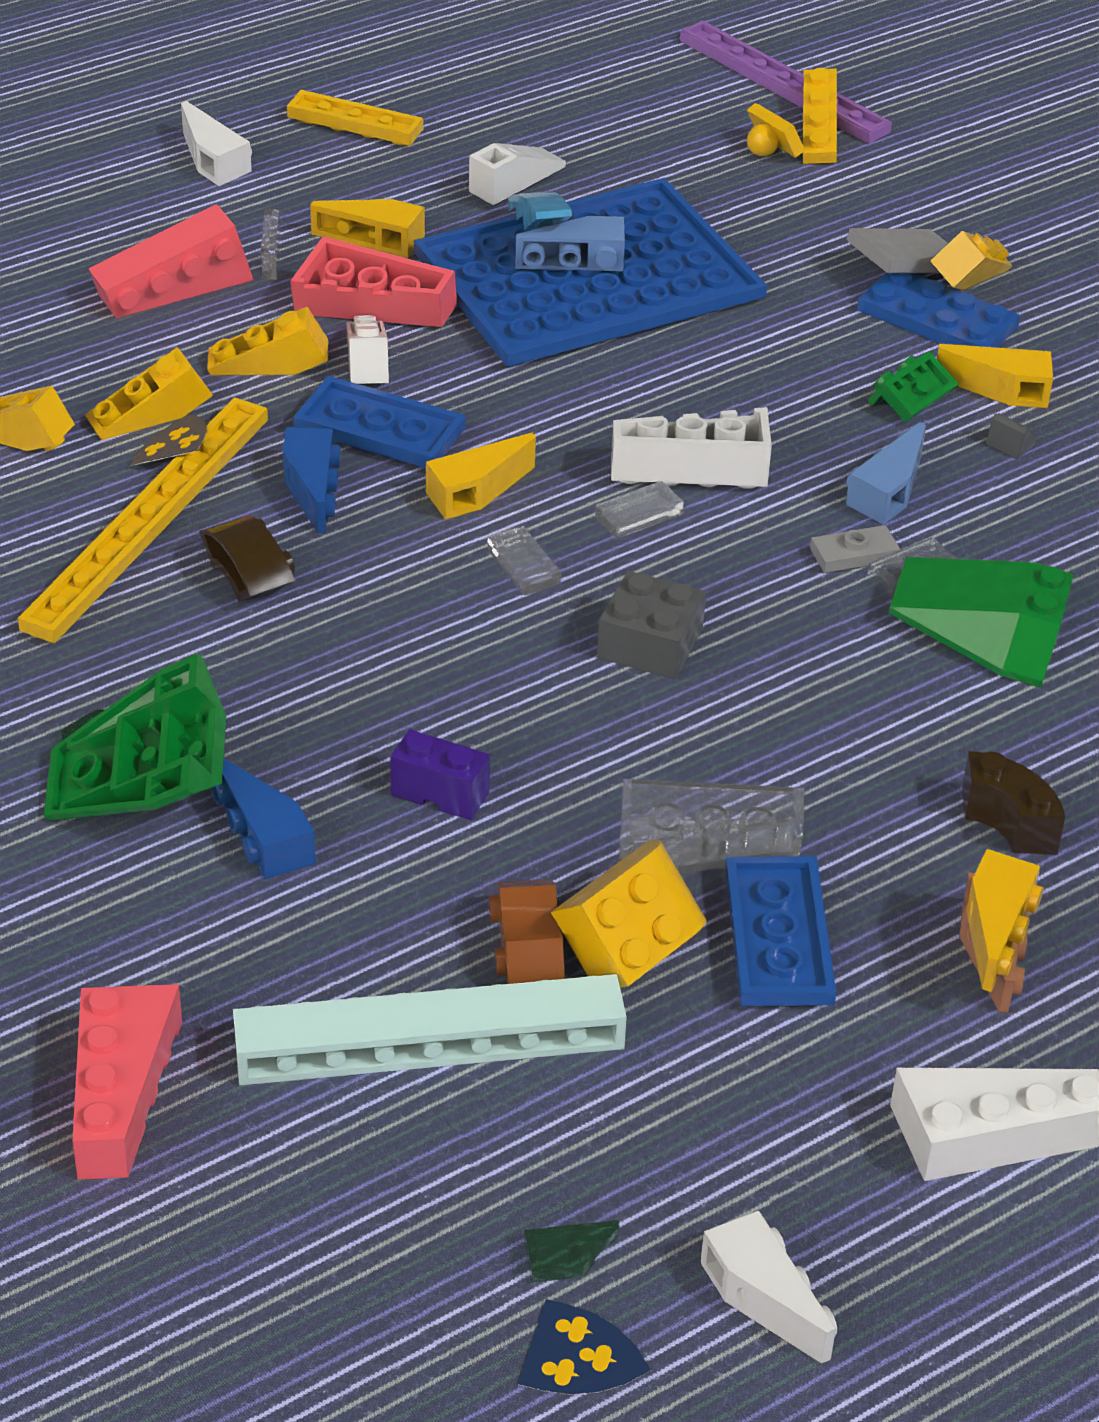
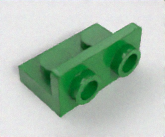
[867,351,958,423]

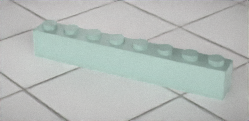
[233,974,627,1086]

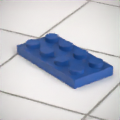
[857,273,1020,348]
[293,376,466,468]
[725,856,836,1006]

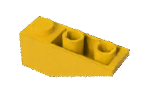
[931,231,1012,290]
[207,307,328,375]
[937,344,1053,408]
[85,347,213,440]
[426,432,536,520]
[966,849,1044,992]

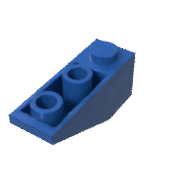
[283,427,341,533]
[211,758,316,879]

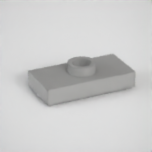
[810,525,901,573]

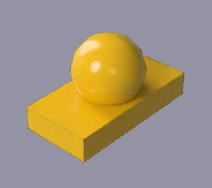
[747,103,804,158]

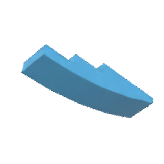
[508,191,572,230]

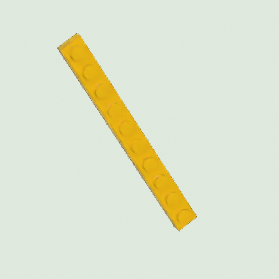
[18,397,268,644]

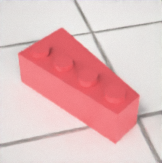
[89,204,254,318]
[290,236,457,327]
[72,984,182,1180]

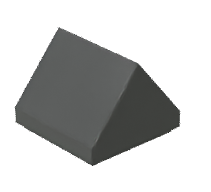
[986,413,1037,460]

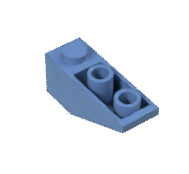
[515,216,625,271]
[846,422,926,525]

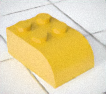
[551,839,706,988]

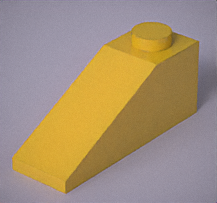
[310,199,425,259]
[0,386,75,451]

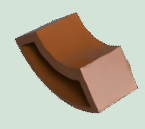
[489,879,565,984]

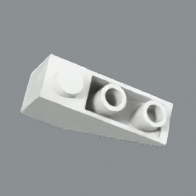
[181,101,252,186]
[469,143,566,205]
[346,315,389,384]
[701,1211,837,1364]

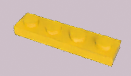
[803,68,837,164]
[287,90,423,146]

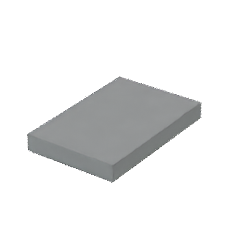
[846,228,949,273]

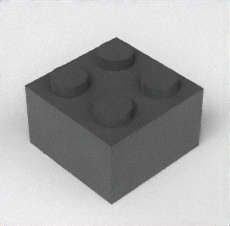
[597,570,706,680]

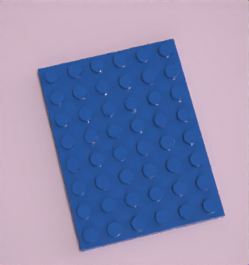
[414,178,767,367]

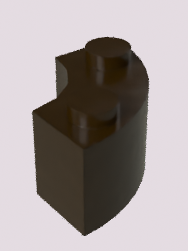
[199,515,295,602]
[962,751,1065,855]

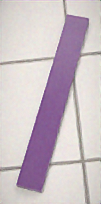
[680,20,892,144]

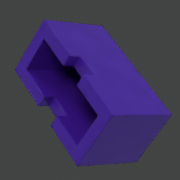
[390,729,490,821]

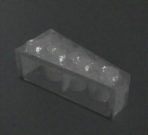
[619,779,804,874]

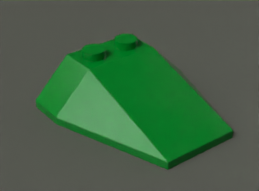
[888,557,1074,688]
[44,653,226,821]

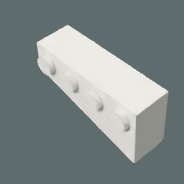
[611,407,771,489]
[890,1068,1099,1181]

